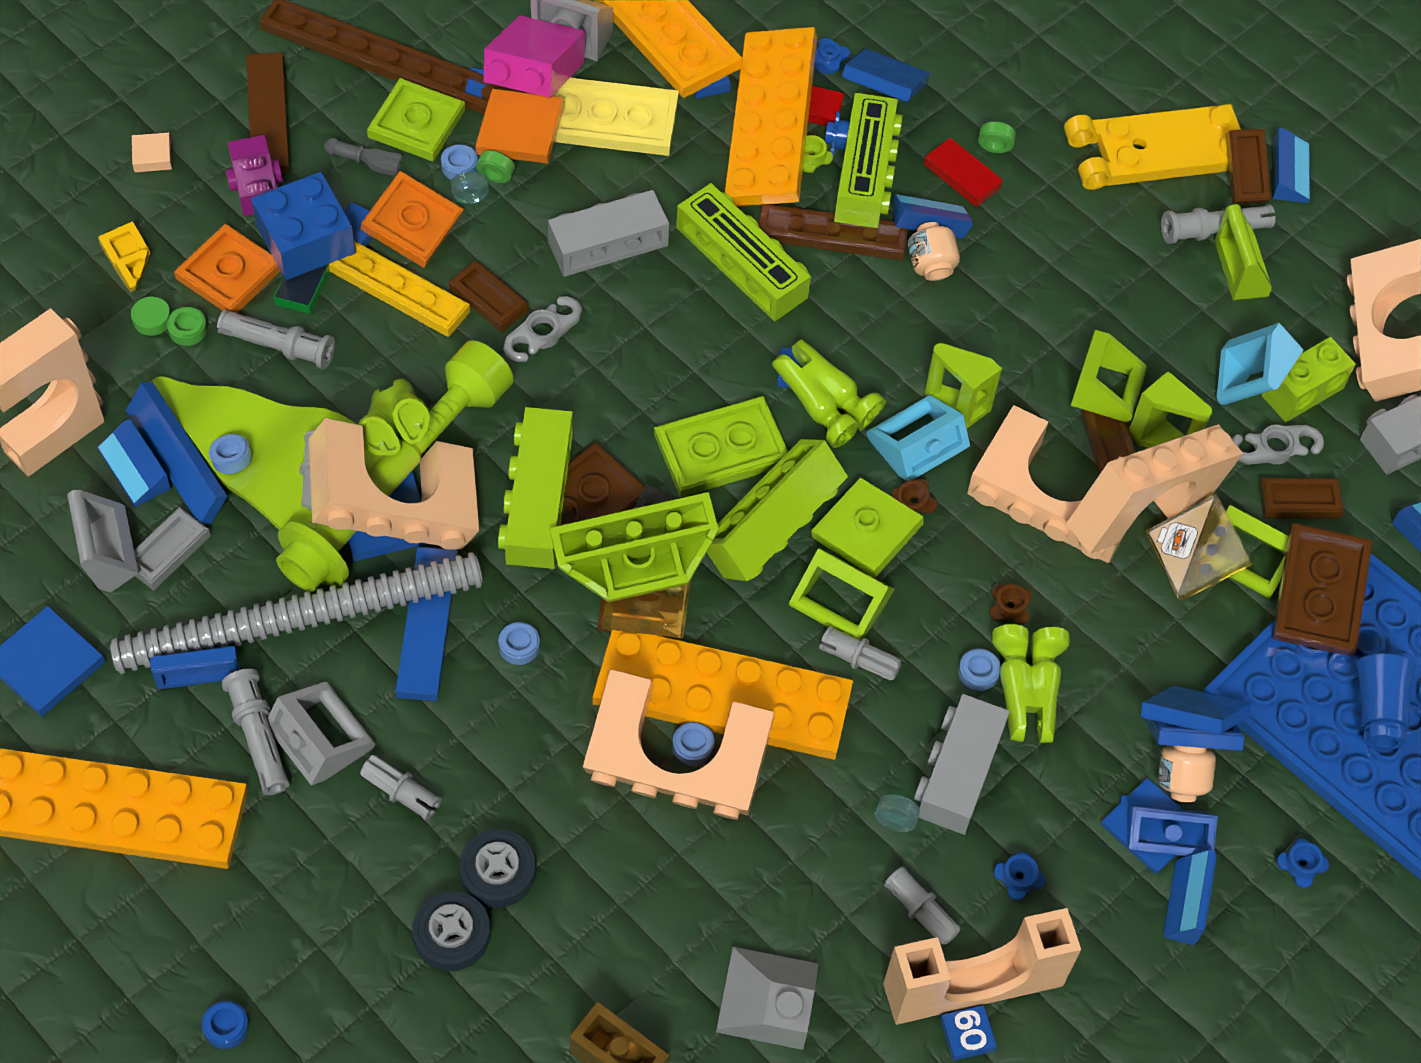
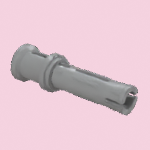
[1161,205,1275,244]
[217,310,335,370]
[221,669,290,795]

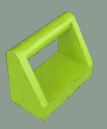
[1214,204,1272,300]
[1071,330,1147,422]
[924,343,1002,429]
[1129,372,1212,448]
[1199,505,1288,599]
[789,548,894,641]

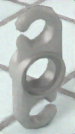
[503,296,582,362]
[1232,424,1324,465]

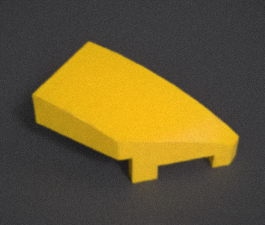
[98,221,151,292]

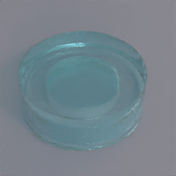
[451,172,489,204]
[875,794,920,832]

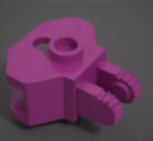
[226,135,283,216]

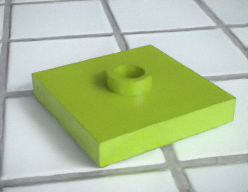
[367,78,466,162]
[811,477,924,578]

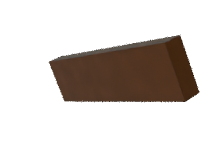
[246,52,290,174]
[759,204,908,261]

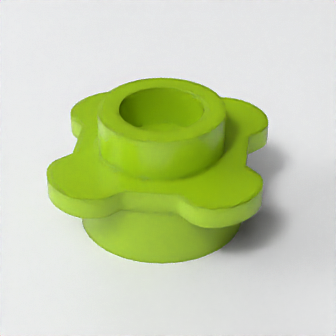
[803,135,833,173]

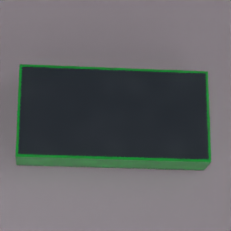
[274,264,330,314]

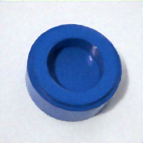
[202,1001,249,1049]

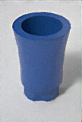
[1356,654,1416,750]

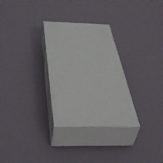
[134,507,211,591]

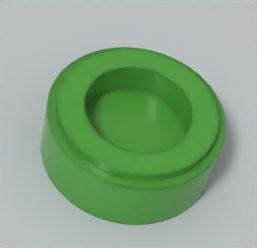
[978,122,1016,153]
[476,150,515,183]
[131,296,171,336]
[167,307,207,346]

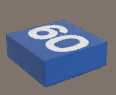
[940,1005,997,1061]

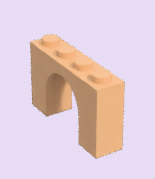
[1347,239,1421,402]
[0,308,105,477]
[967,405,1125,564]
[309,418,479,550]
[1066,424,1243,554]
[583,669,775,820]
[883,908,1081,1025]

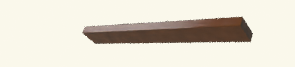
[259,0,528,115]

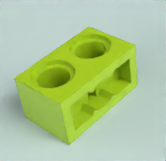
[1261,337,1356,423]

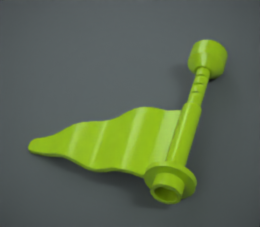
[150,340,514,592]

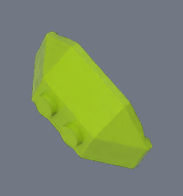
[549,492,719,602]

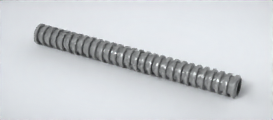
[110,552,483,674]

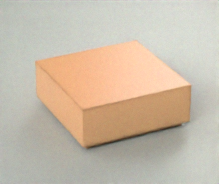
[132,133,172,172]

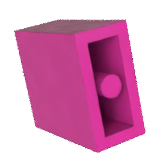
[484,16,585,98]

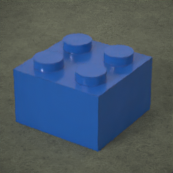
[251,172,356,280]

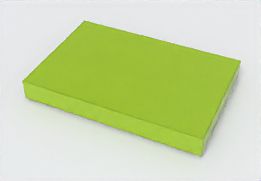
[654,396,788,498]

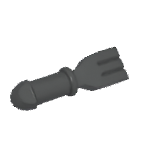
[324,138,403,176]

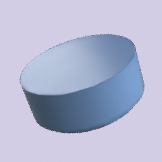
[441,144,478,181]
[209,434,252,474]
[498,622,540,665]
[958,648,1001,691]
[672,722,715,766]

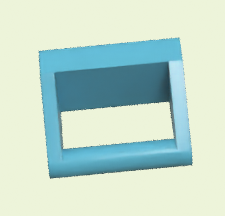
[1217,323,1303,405]
[866,395,970,481]

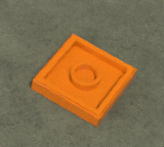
[475,89,564,164]
[360,171,464,268]
[174,224,281,313]

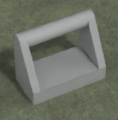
[67,490,138,593]
[267,682,375,786]

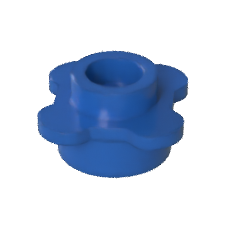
[814,38,850,74]
[825,112,850,156]
[1277,839,1329,888]
[994,852,1045,901]

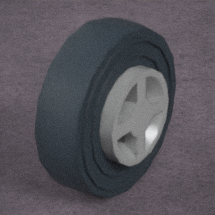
[459,829,537,908]
[412,891,491,971]

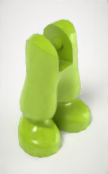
[772,339,886,448]
[358,378,430,456]
[992,624,1070,743]

